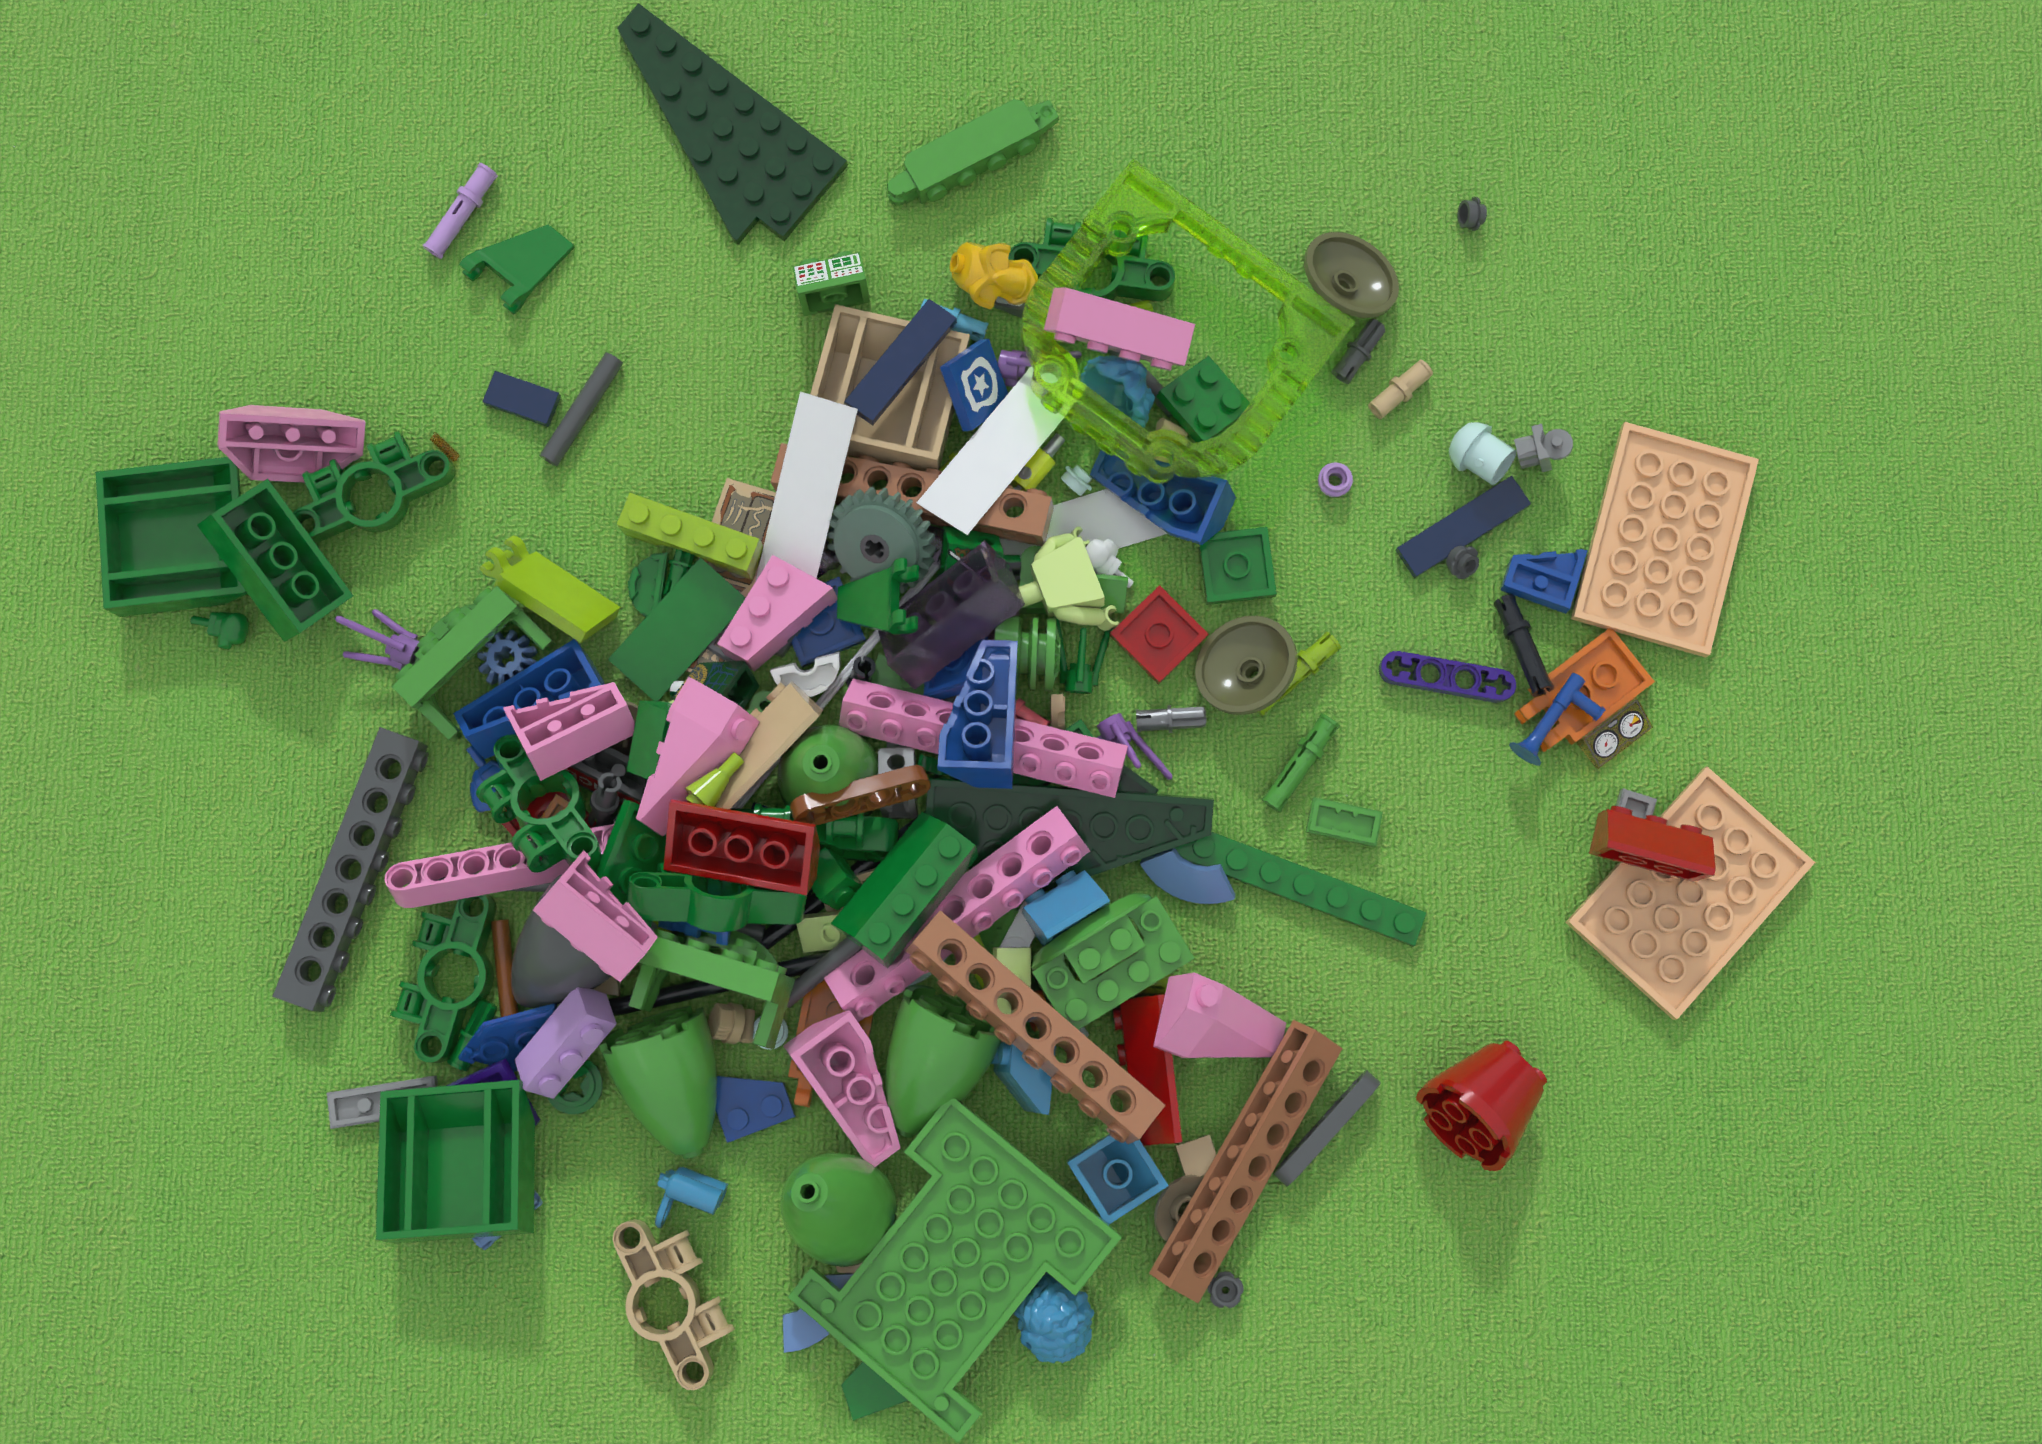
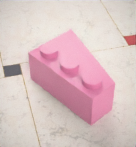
[717,555,837,671]

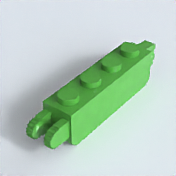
[887,99,1059,207]

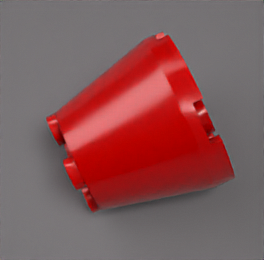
[1416,1041,1547,1171]

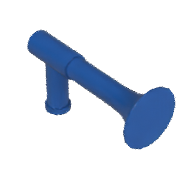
[1509,673,1605,766]

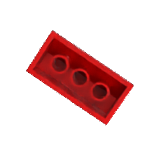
[663,799,820,895]
[1113,994,1182,1146]

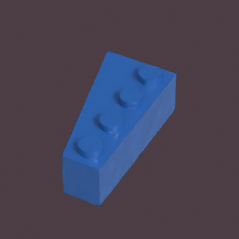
[453,639,605,759]

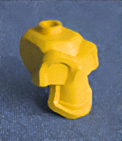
[949,242,1039,310]

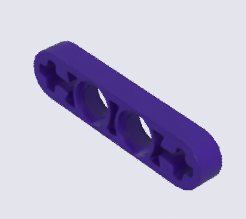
[1379,651,1516,703]

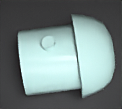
[1449,422,1516,485]

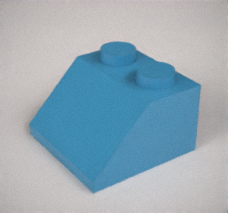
[1022,870,1110,947]
[991,1038,1056,1115]
[1066,1134,1169,1224]

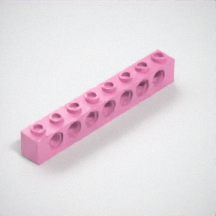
[839,678,1128,798]
[824,806,1090,1022]

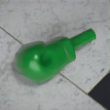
[190,612,249,650]

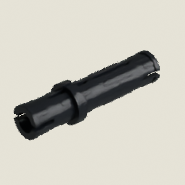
[1494,594,1554,697]

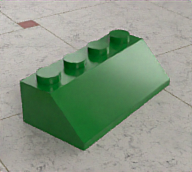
[831,812,979,969]

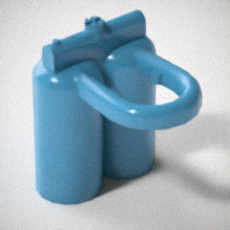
[655,1167,728,1229]

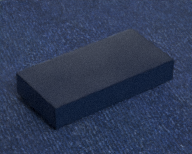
[482,371,561,427]

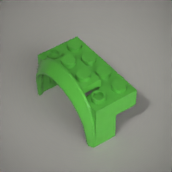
[391,586,556,742]
[1031,892,1195,1030]
[629,928,795,1049]

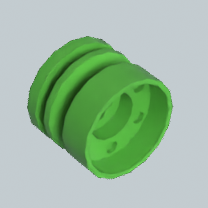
[995,615,1061,692]

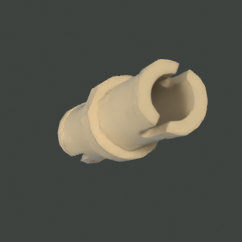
[1368,359,1433,419]

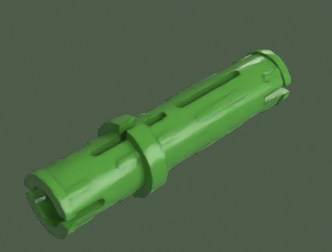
[1262,713,1340,813]

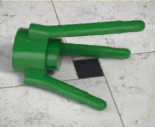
[1053,616,1112,694]

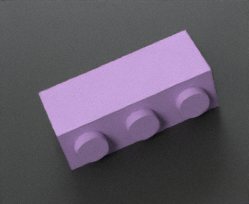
[515,987,617,1099]

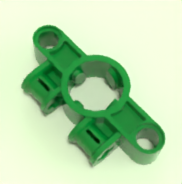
[1009,217,1175,302]
[293,430,456,543]
[476,734,603,873]
[730,803,899,862]
[626,863,807,932]
[390,894,497,1063]

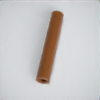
[491,920,519,1017]

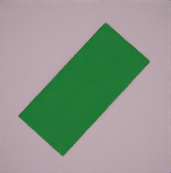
[608,558,745,701]

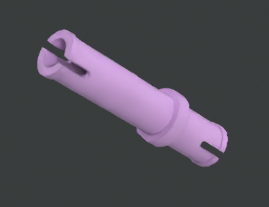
[423,163,498,259]

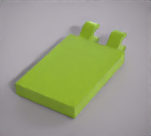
[480,535,621,643]

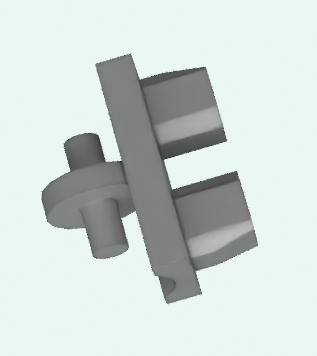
[1514,424,1573,472]

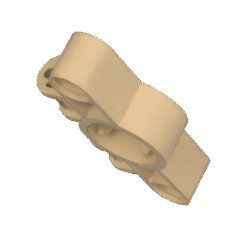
[612,1219,735,1391]

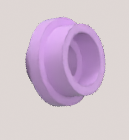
[1318,462,1353,497]

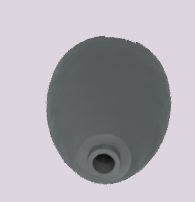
[511,875,611,1009]

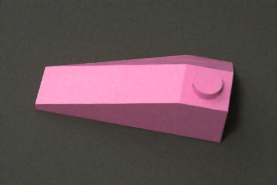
[636,677,759,836]
[1153,973,1286,1058]
[783,1010,901,1167]

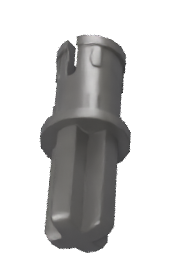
[1136,705,1206,733]

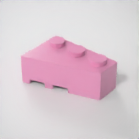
[503,682,635,781]
[533,850,658,982]

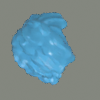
[1080,355,1155,438]
[1013,1272,1094,1363]

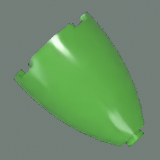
[777,724,878,816]
[885,985,1002,1138]
[599,1006,717,1159]
[780,1153,897,1267]

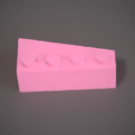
[1044,287,1195,371]

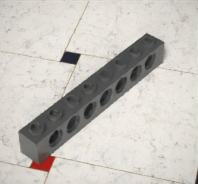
[272,727,429,1012]

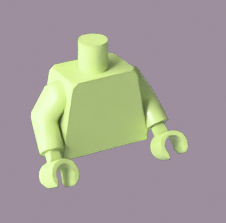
[1016,527,1119,631]

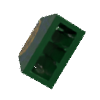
[670,661,760,709]

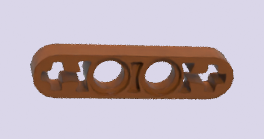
[790,765,931,825]

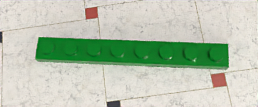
[1175,832,1427,947]

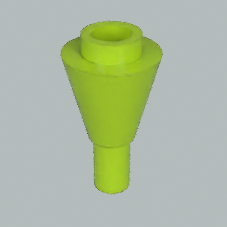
[685,752,744,807]

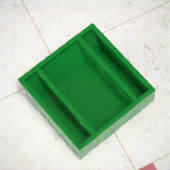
[95,457,248,617]
[376,1080,535,1244]

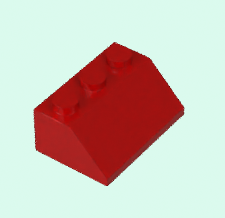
[1589,806,1716,882]

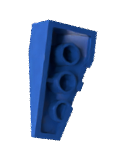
[1090,445,1236,545]
[937,640,1018,789]

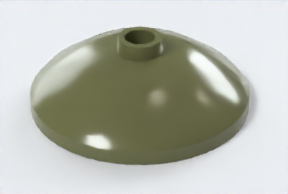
[1304,232,1399,318]
[1195,616,1298,715]

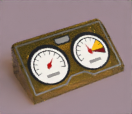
[1576,697,1653,769]

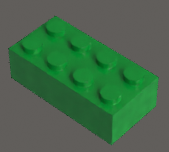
[197,479,354,642]

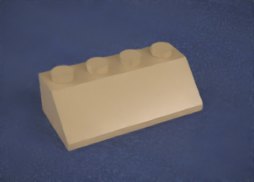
[715,681,823,810]

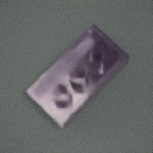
[878,540,1025,689]

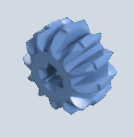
[477,630,538,685]

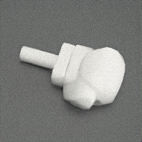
[1085,538,1134,588]

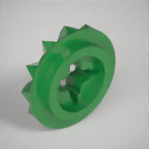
[547,1059,603,1114]

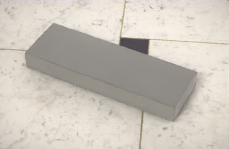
[327,1076,438,1129]

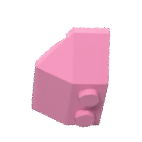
[217,405,366,483]

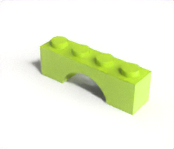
[617,493,763,580]

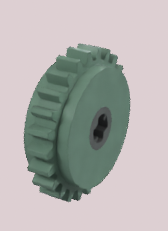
[827,487,936,593]

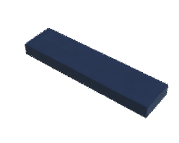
[844,299,957,426]
[1395,476,1531,579]

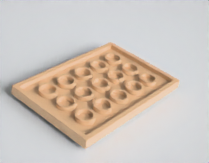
[1571,422,1759,658]
[1565,767,1815,1020]

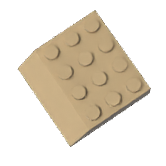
[810,304,970,472]

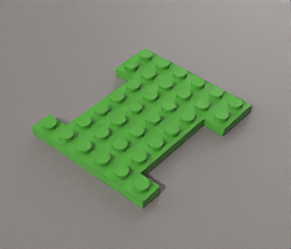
[788,1098,1122,1443]

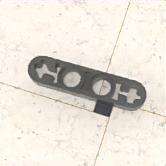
[1273,1070,1381,1187]

